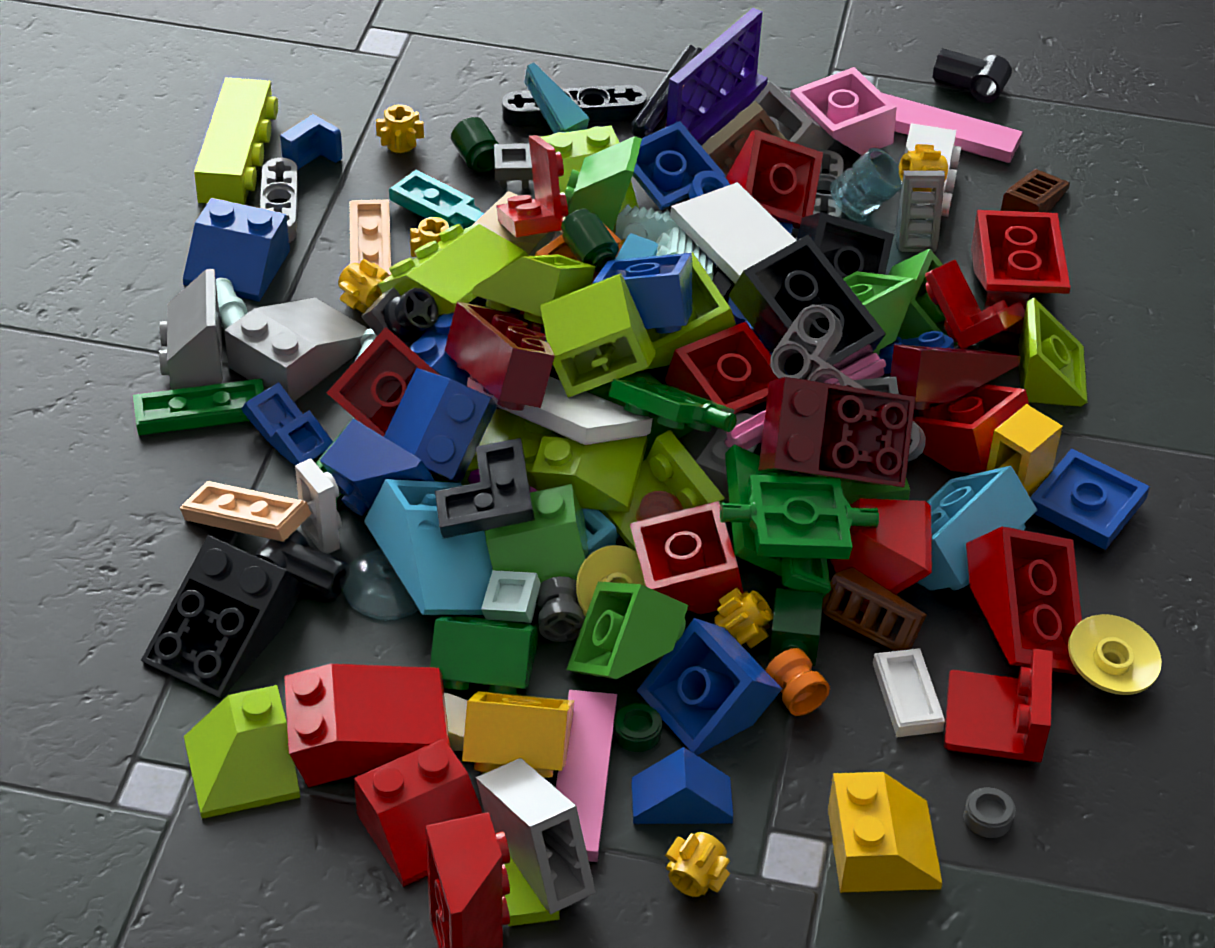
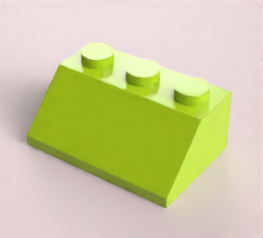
[378,224,528,317]

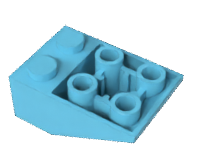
[364,479,493,616]

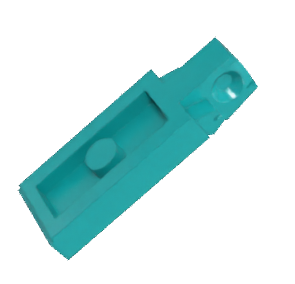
[389,170,485,229]

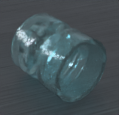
[830,148,902,221]

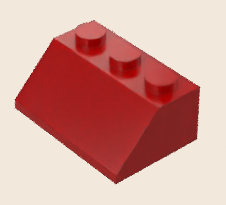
[426,812,510,948]

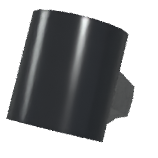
[932,48,1012,103]
[254,530,350,600]

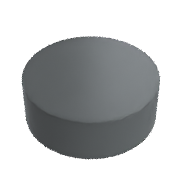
[963,787,1016,838]

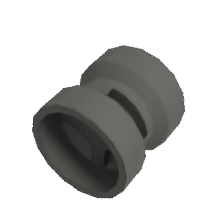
[537,576,585,642]

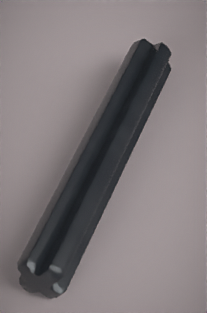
[631,45,702,138]

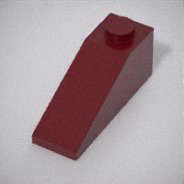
[890,344,1021,410]

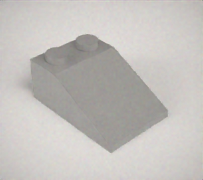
[224,298,368,401]

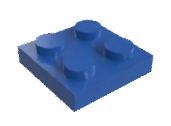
[1030,448,1150,550]

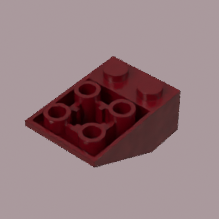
[758,377,915,488]

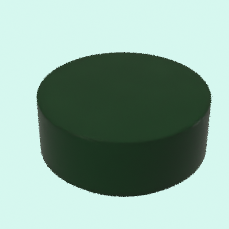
[613,703,662,752]

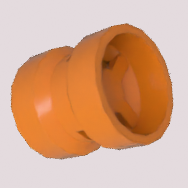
[765,648,830,716]

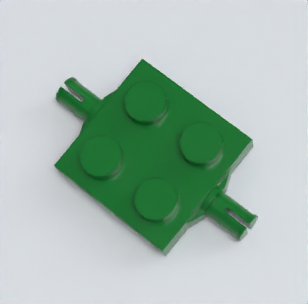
[609,375,737,432]
[720,475,879,559]

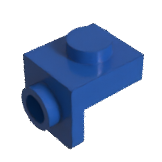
[280,114,343,170]

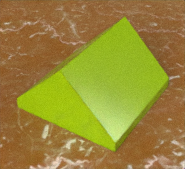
[1018,298,1088,407]

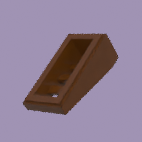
[1001,169,1070,213]
[822,567,927,651]

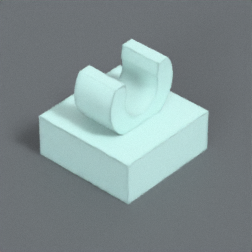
[481,570,541,623]

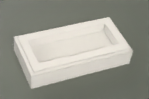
[873,648,945,737]

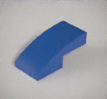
[241,382,333,465]

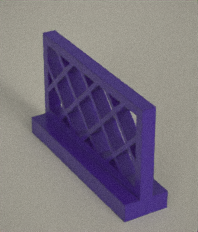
[665,8,768,146]

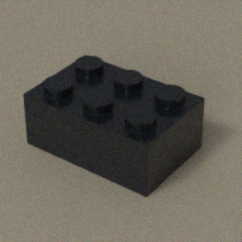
[729,235,886,375]

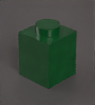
[769,588,823,666]

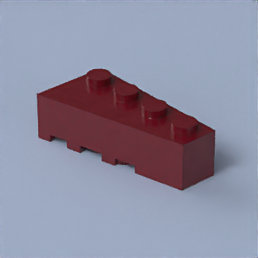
[444,302,555,411]

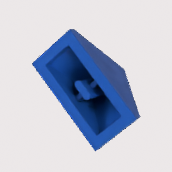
[631,747,733,824]

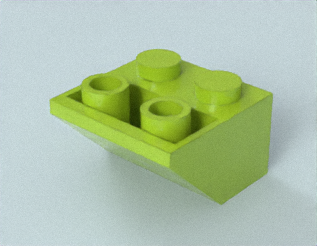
[472,254,596,324]
[540,273,656,398]

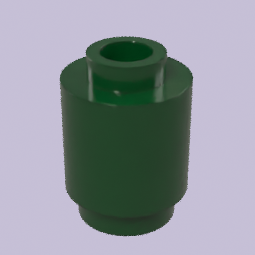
[451,117,499,173]
[561,209,619,272]

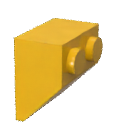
[462,691,574,778]
[828,772,942,893]

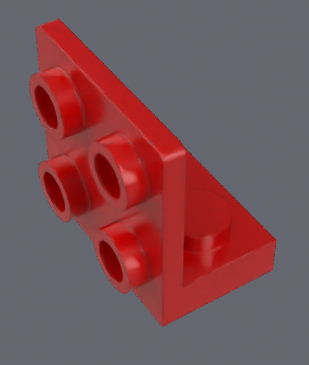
[496,135,568,237]
[925,259,1025,349]
[944,649,1053,763]

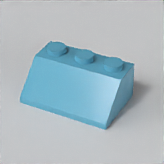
[917,465,1037,591]

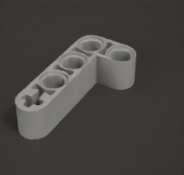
[770,305,926,461]

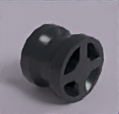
[384,288,438,338]

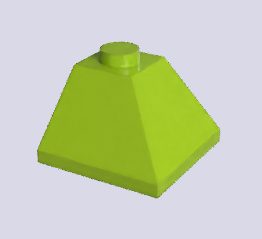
[532,432,648,512]
[184,685,300,819]

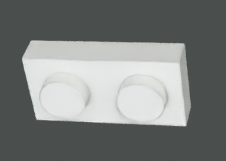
[295,458,342,554]

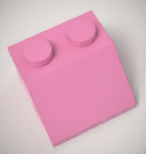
[790,67,897,155]

